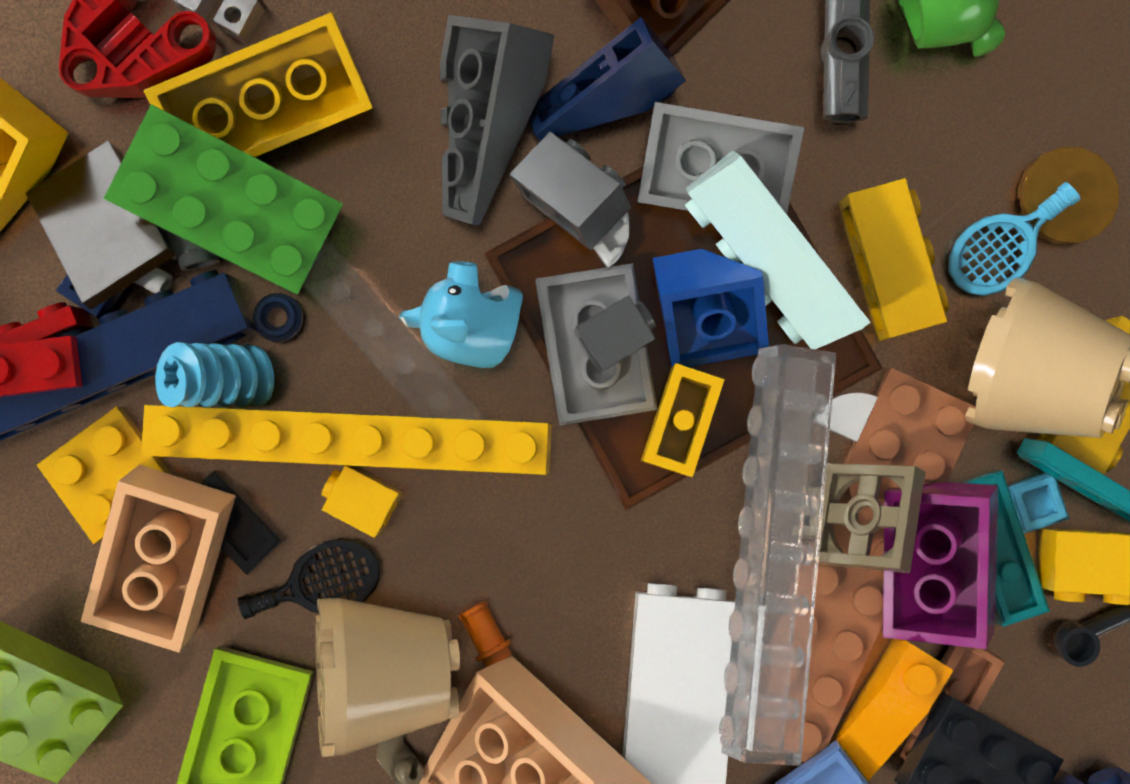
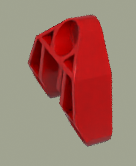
[58,0,217,98]

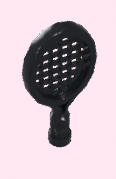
[238,538,381,619]

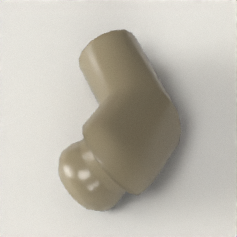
[376,735,424,784]

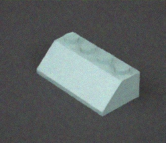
[685,150,871,351]

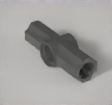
[820,0,874,123]

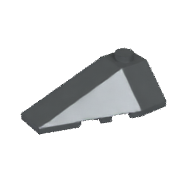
[440,15,555,225]

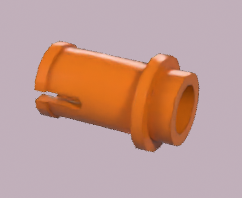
[458,601,512,667]

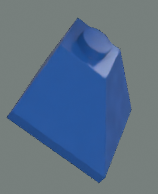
[653,249,769,367]

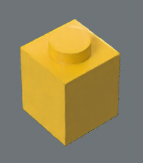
[321,465,404,538]

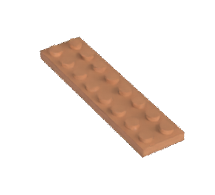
[730,368,976,763]

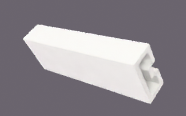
[622,583,739,784]

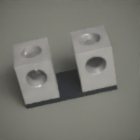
[172,0,267,45]

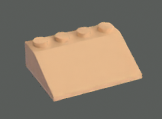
[419,656,652,784]

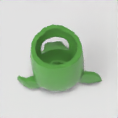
[899,0,1005,57]

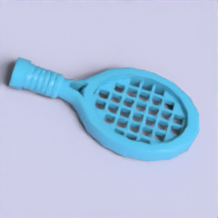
[948,182,1081,296]

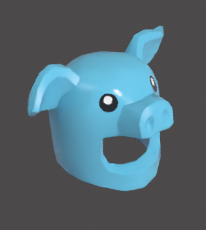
[399,261,523,368]

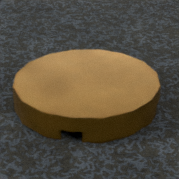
[1017,147,1119,245]

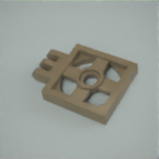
[788,463,925,573]

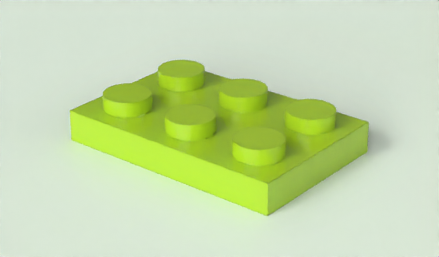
[177,646,314,784]

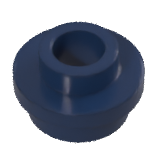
[253,293,303,342]

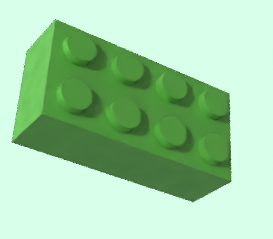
[103,104,343,295]

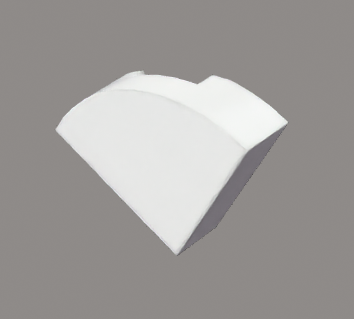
[594,212,630,267]
[810,393,878,442]

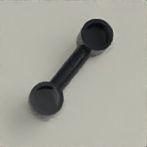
[1055,605,1130,667]

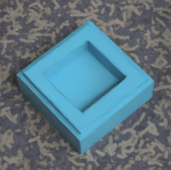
[1008,473,1070,534]

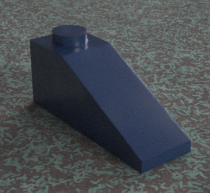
[529,17,686,141]

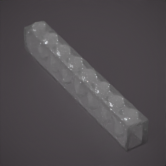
[719,344,836,766]

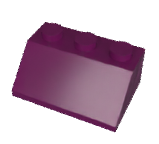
[883,482,998,649]

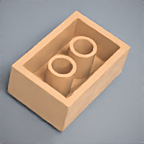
[81,464,236,653]

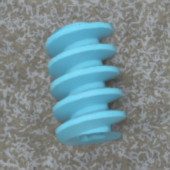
[155,342,274,408]

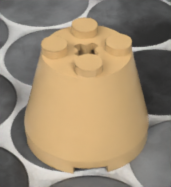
[965,277,1130,438]
[315,598,460,757]

